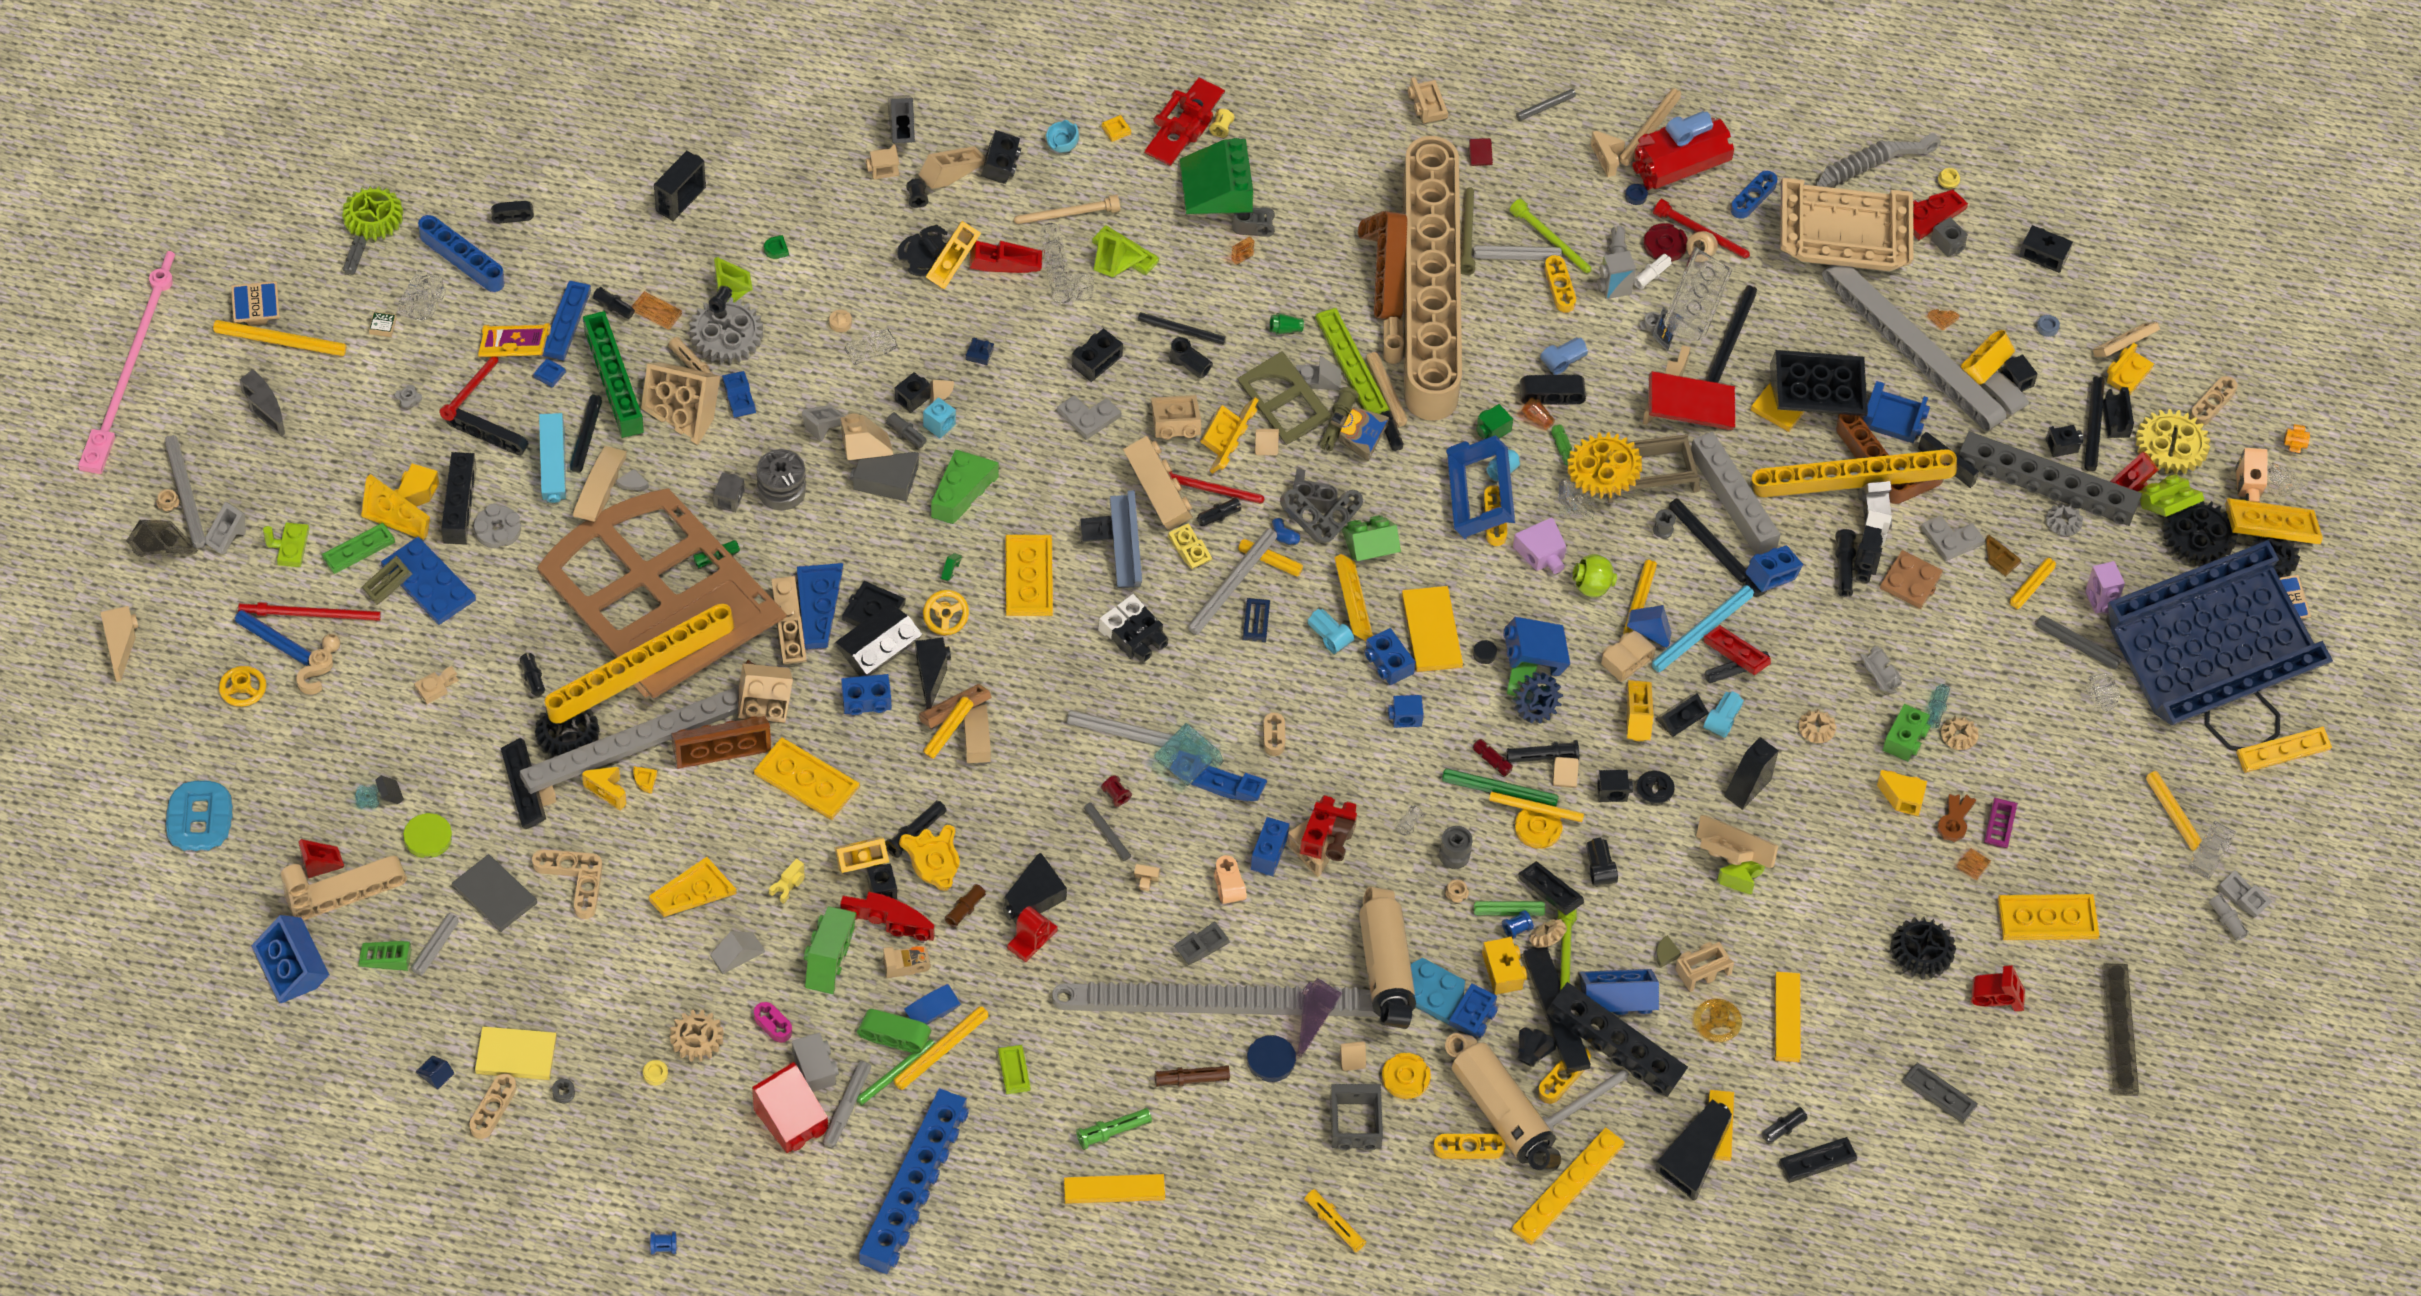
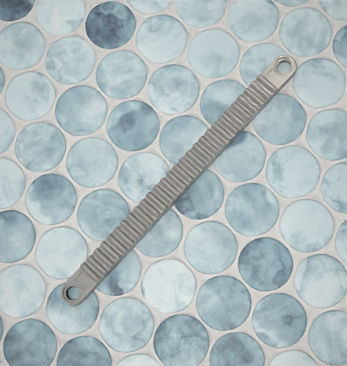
[1052,982,1380,1017]

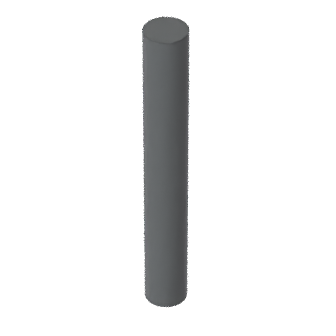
[1516,89,1576,121]
[1084,803,1131,861]

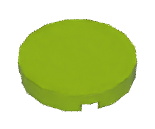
[403,813,452,858]

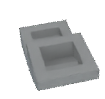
[1981,371,2029,414]
[2216,871,2272,917]

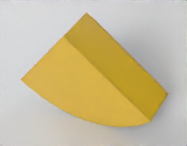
[633,766,658,794]

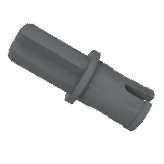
[886,412,927,448]

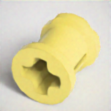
[1209,109,1235,138]

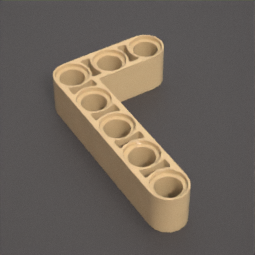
[281,856,407,921]

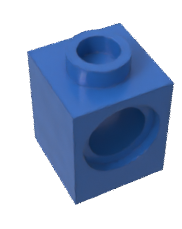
[1388,695,1424,728]

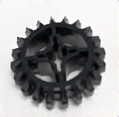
[535,709,600,758]
[1890,916,1956,980]

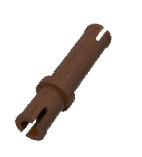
[1154,1065,1230,1087]

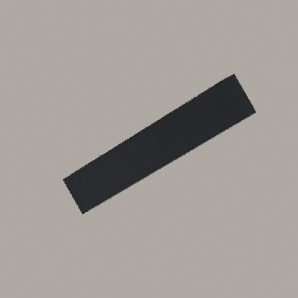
[1523,947,1591,1074]

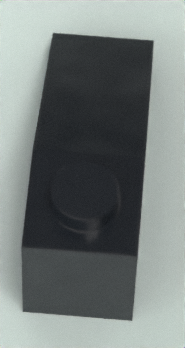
[915,637,951,709]

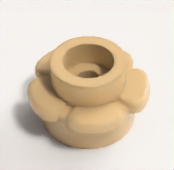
[156,489,180,511]
[1445,879,1469,903]

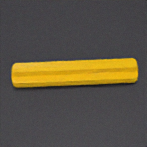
[1238,539,1303,577]
[2009,557,2056,609]
[923,696,973,759]

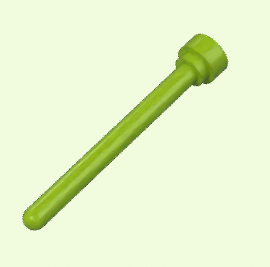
[1509,198,1591,273]
[1557,909,1577,991]

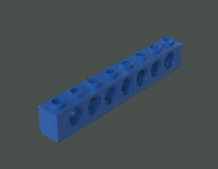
[859,1088,969,1274]

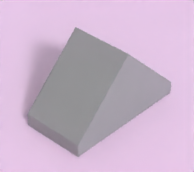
[710,931,765,974]

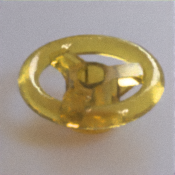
[1694,998,1742,1042]

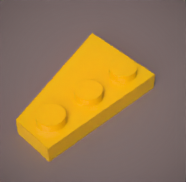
[361,474,430,540]
[649,857,737,917]

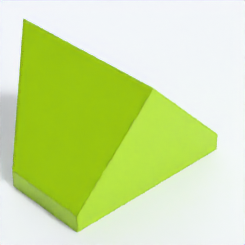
[1094,230,1148,278]
[714,257,753,303]

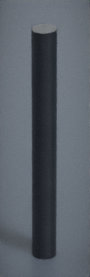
[1138,312,1226,345]

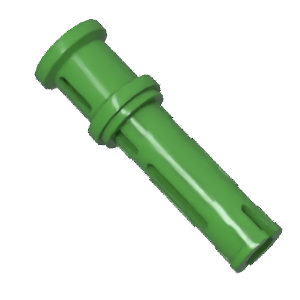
[1076,1108,1152,1150]

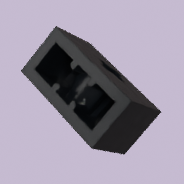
[2019,225,2073,273]

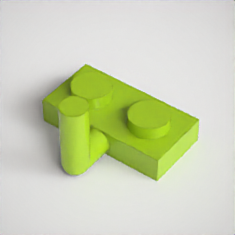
[263,522,309,568]

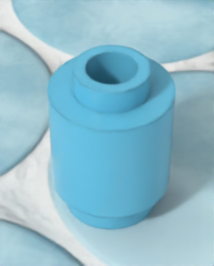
[1486,449,1520,482]

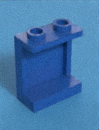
[1863,381,1930,444]
[1503,617,1571,676]

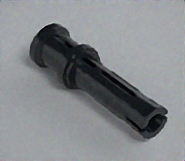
[1835,529,1856,597]
[1506,740,1580,763]
[885,800,947,858]

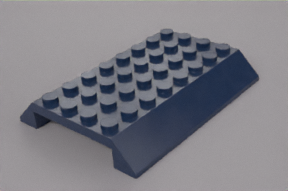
[2108,540,2333,726]

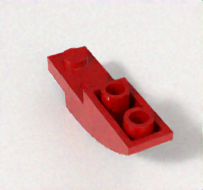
[840,891,935,941]

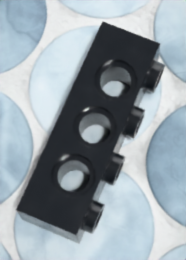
[441,452,477,545]

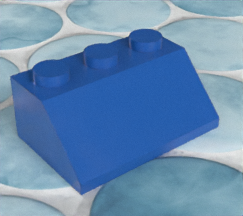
[251,915,330,1003]
[1579,969,1659,1015]

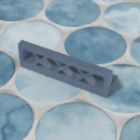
[1110,490,1142,588]

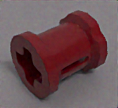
[1101,775,1132,807]

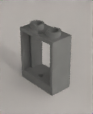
[1330,1084,1383,1151]

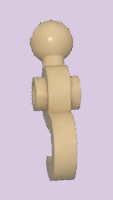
[296,634,340,695]

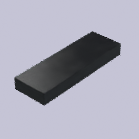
[1918,432,1979,488]
[1518,861,1584,915]
[1779,1137,1857,1183]

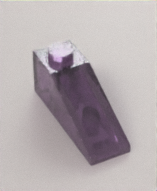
[1297,978,1342,1058]

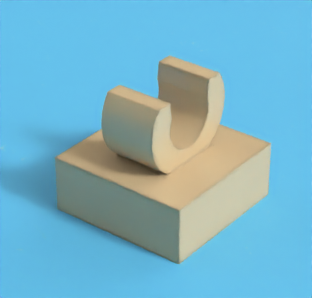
[1134,864,1161,891]

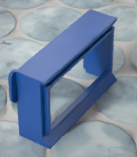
[1446,435,1515,539]

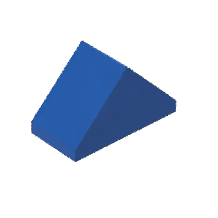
[1627,605,1672,648]

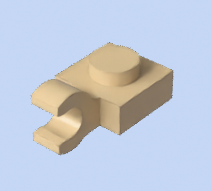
[414,666,459,704]

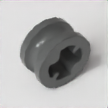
[552,1079,575,1104]

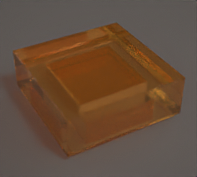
[1231,236,1255,265]
[1957,848,1991,880]

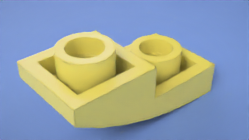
[1167,523,1212,569]

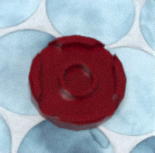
[1643,223,1688,262]

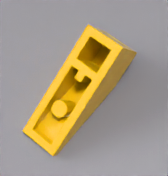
[926,221,981,289]
[1626,680,1654,741]

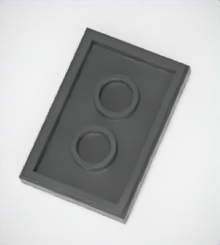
[452,854,537,932]

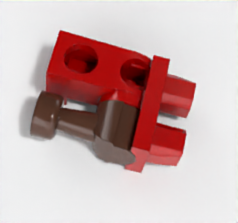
[1300,795,1357,861]

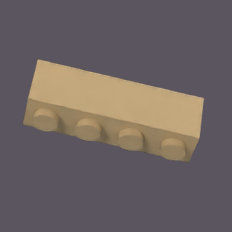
[1123,436,1193,531]

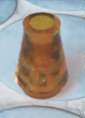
[1521,398,1555,430]

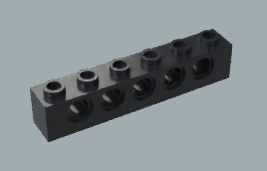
[1546,982,1688,1097]

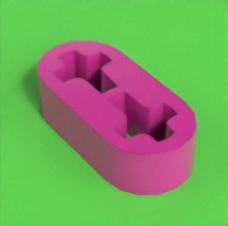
[754,1002,792,1043]

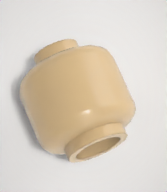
[1686,231,1718,261]

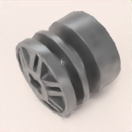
[756,449,806,511]

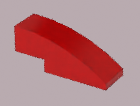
[969,240,1042,273]

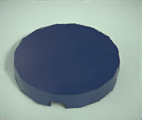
[1247,1035,1296,1082]

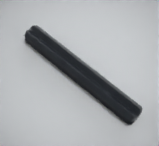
[570,394,602,473]

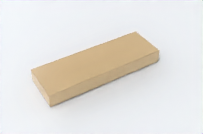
[2093,322,2160,357]

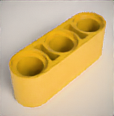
[1961,330,2015,385]

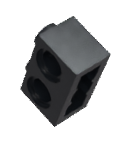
[981,130,1022,184]
[1072,328,1123,382]

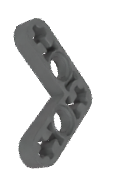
[1280,489,1363,544]

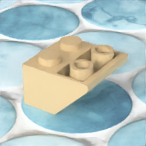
[738,663,793,723]

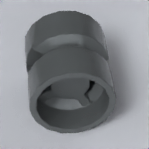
[1439,826,1473,869]

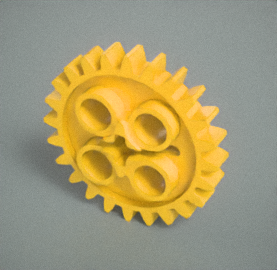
[1567,432,1642,499]

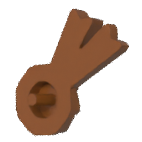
[1937,794,1976,842]

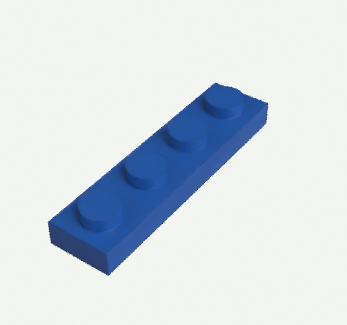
[542,280,591,361]

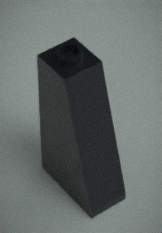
[1655,1099,1732,1201]

